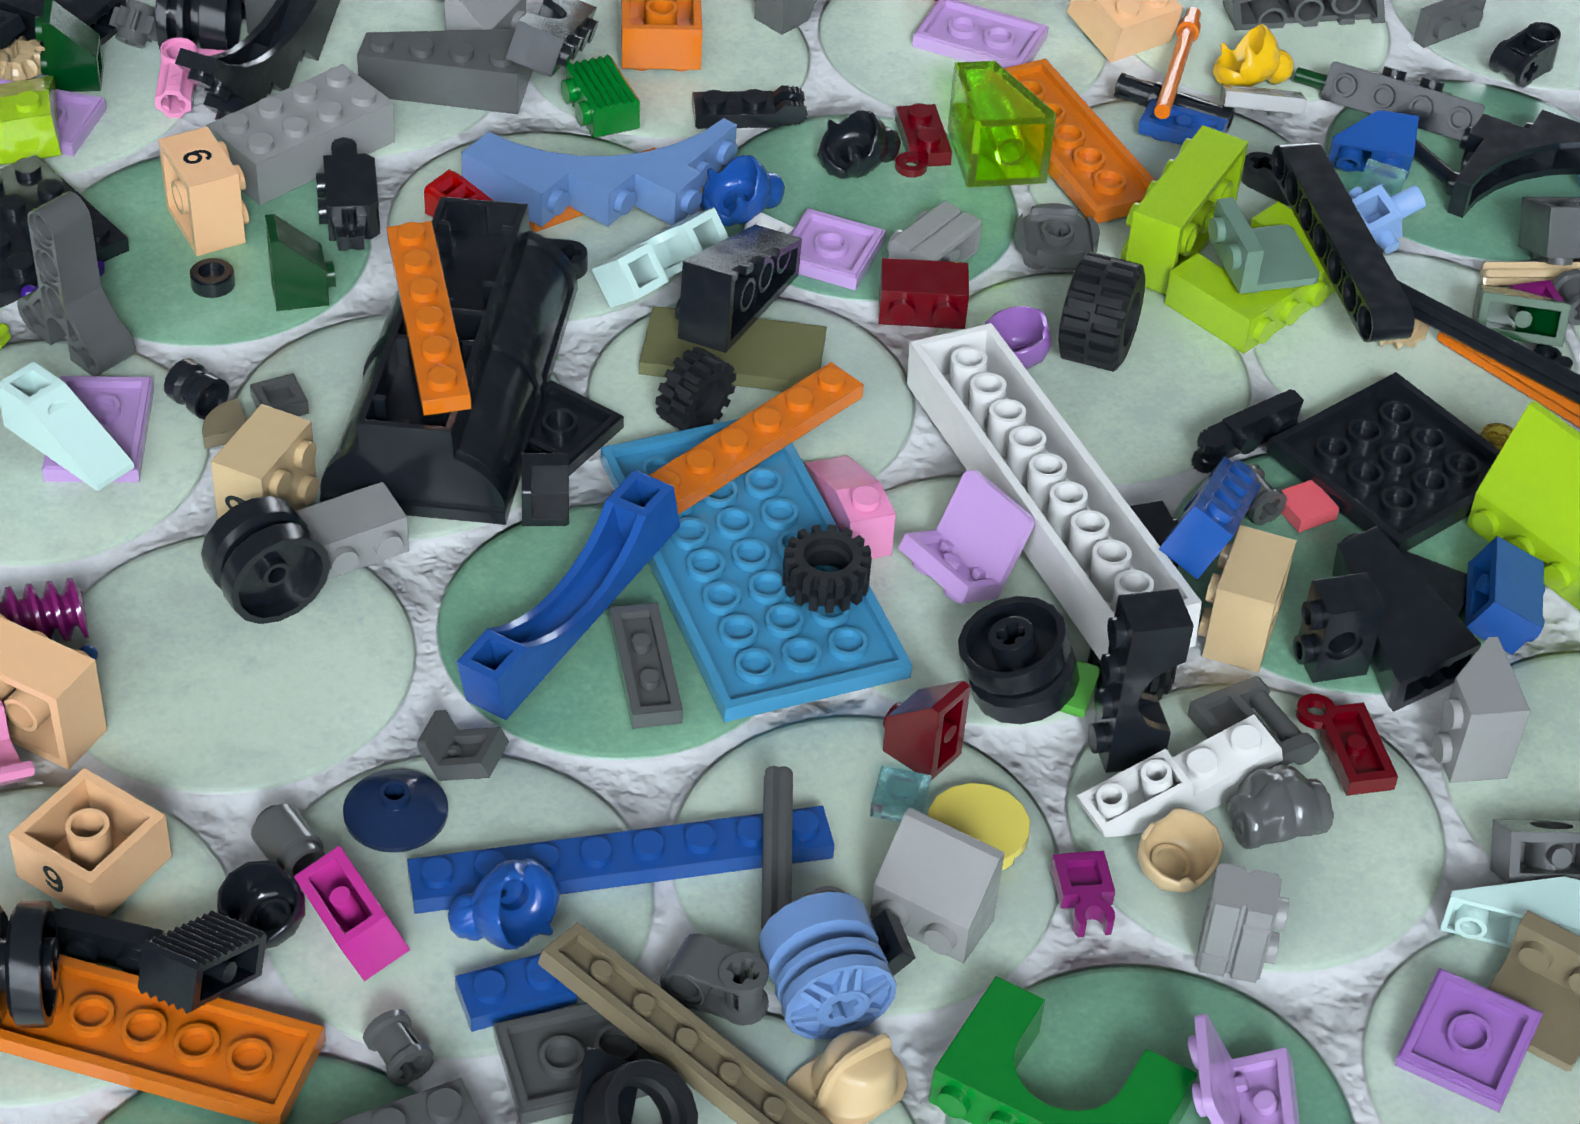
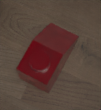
[883,680,971,782]

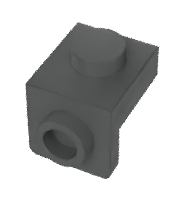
[417,710,509,781]

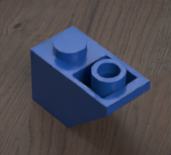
[1328,110,1419,179]

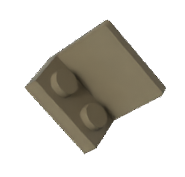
[1487,910,1580,1072]

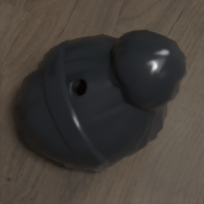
[817,110,901,179]

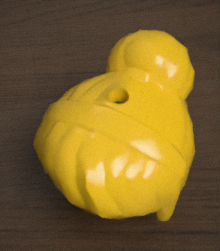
[1212,24,1294,87]

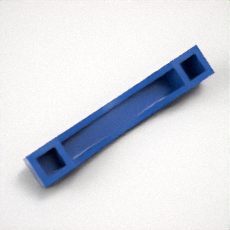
[456,469,680,720]

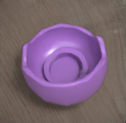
[984,306,1052,370]

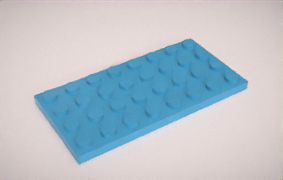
[601,418,912,722]

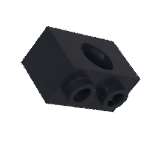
[1293,572,1386,683]

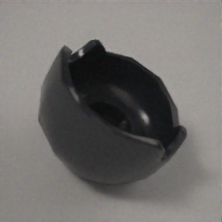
[217,860,306,949]

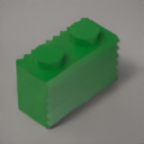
[561,54,640,139]

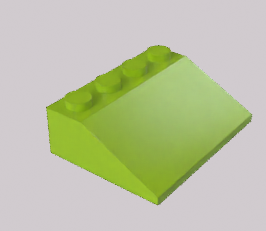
[0,76,62,165]
[1467,400,1580,611]

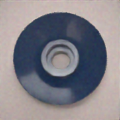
[343,769,448,853]

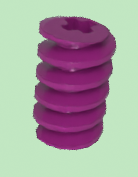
[0,578,89,641]

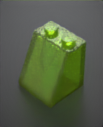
[947,61,1056,188]

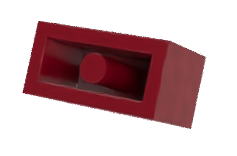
[878,258,969,329]

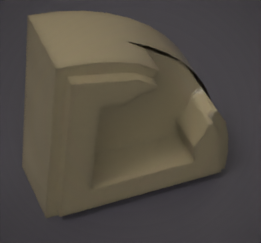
[202,398,247,449]

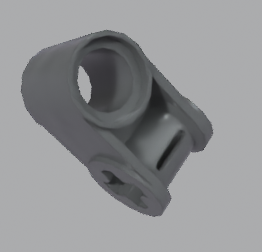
[660,934,769,1026]

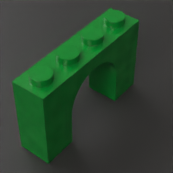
[929,976,1197,1124]

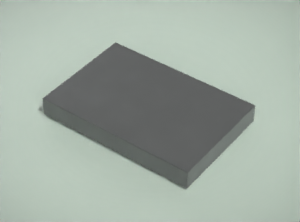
[493,1003,686,1124]

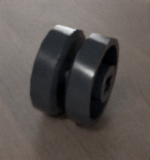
[201,496,331,624]
[958,596,1080,725]
[0,901,59,1028]

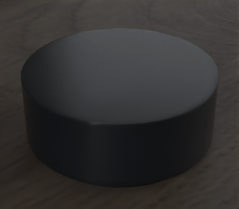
[190,258,235,298]

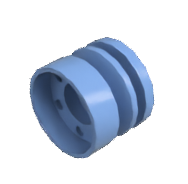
[759,892,897,1039]

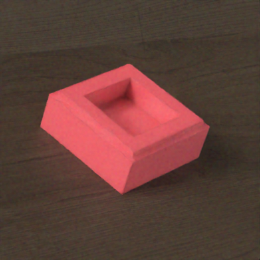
[1281,480,1339,533]

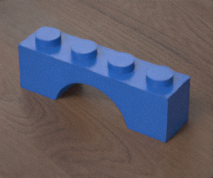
[1159,456,1261,580]

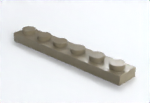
[538,922,833,1124]

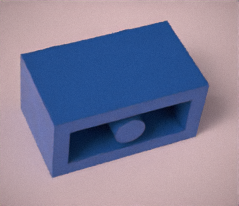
[1465,536,1545,655]

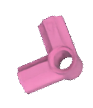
[155,37,227,118]

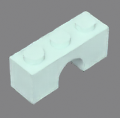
[591,207,729,308]

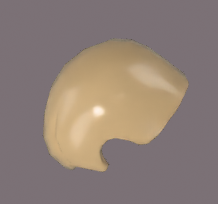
[1136,808,1224,893]

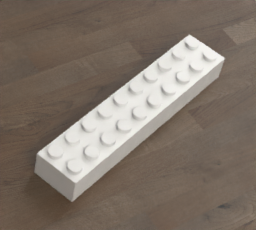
[907,323,1202,661]

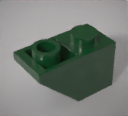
[35,0,104,92]

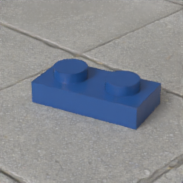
[1138,99,1228,145]
[455,953,577,1032]

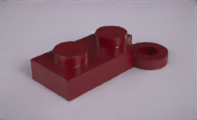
[895,103,952,178]
[1295,693,1398,796]

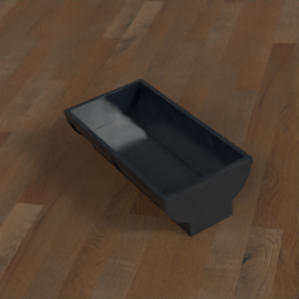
[319,197,578,525]

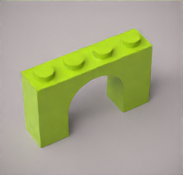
[1164,201,1336,354]

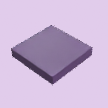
[1395,968,1543,1113]

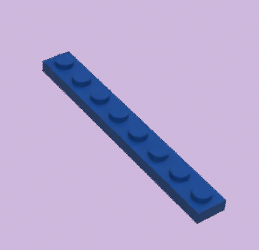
[407,805,834,914]

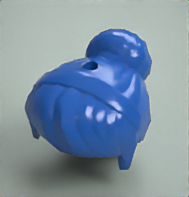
[700,155,785,227]
[448,858,561,950]

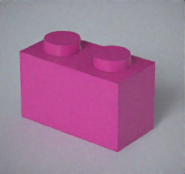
[294,845,410,981]

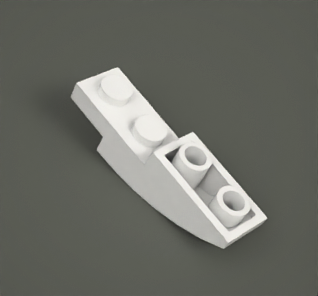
[1077,714,1283,837]

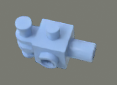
[1348,184,1426,254]

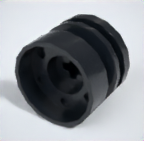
[155,0,242,50]

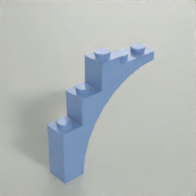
[461,118,738,227]

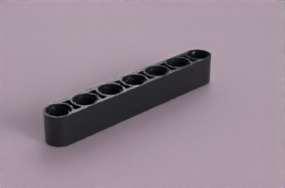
[1271,142,1414,343]

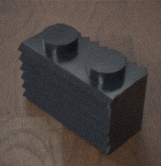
[138,910,267,1014]

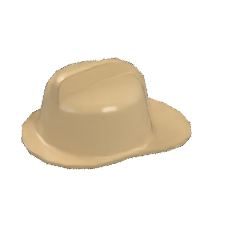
[786,1030,908,1124]

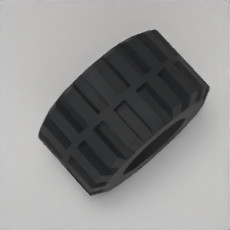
[1058,252,1146,372]

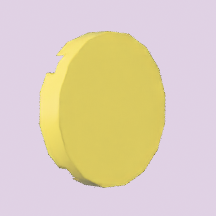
[928,783,1030,870]

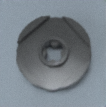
[1014,203,1100,270]

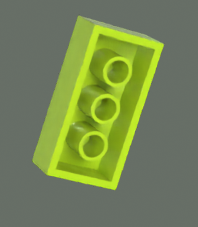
[1121,125,1249,295]

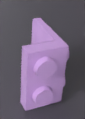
[898,470,1034,604]
[1188,1013,1300,1124]

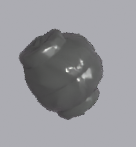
[1228,764,1334,849]

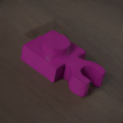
[1050,850,1115,938]

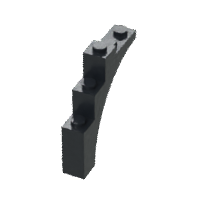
[175,0,340,120]
[1446,110,1580,218]

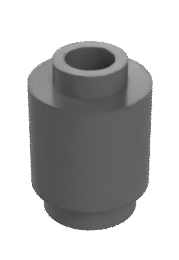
[251,803,325,880]

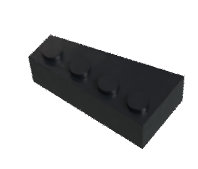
[675,225,802,353]

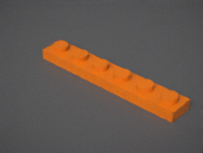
[386,221,472,416]
[648,362,864,515]

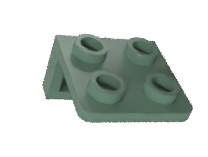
[1208,197,1320,294]

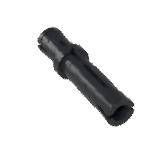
[1114,72,1235,134]

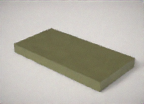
[639,306,827,391]

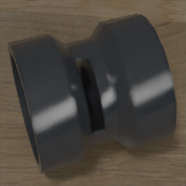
[164,358,230,420]

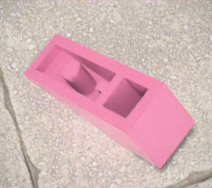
[804,455,896,559]

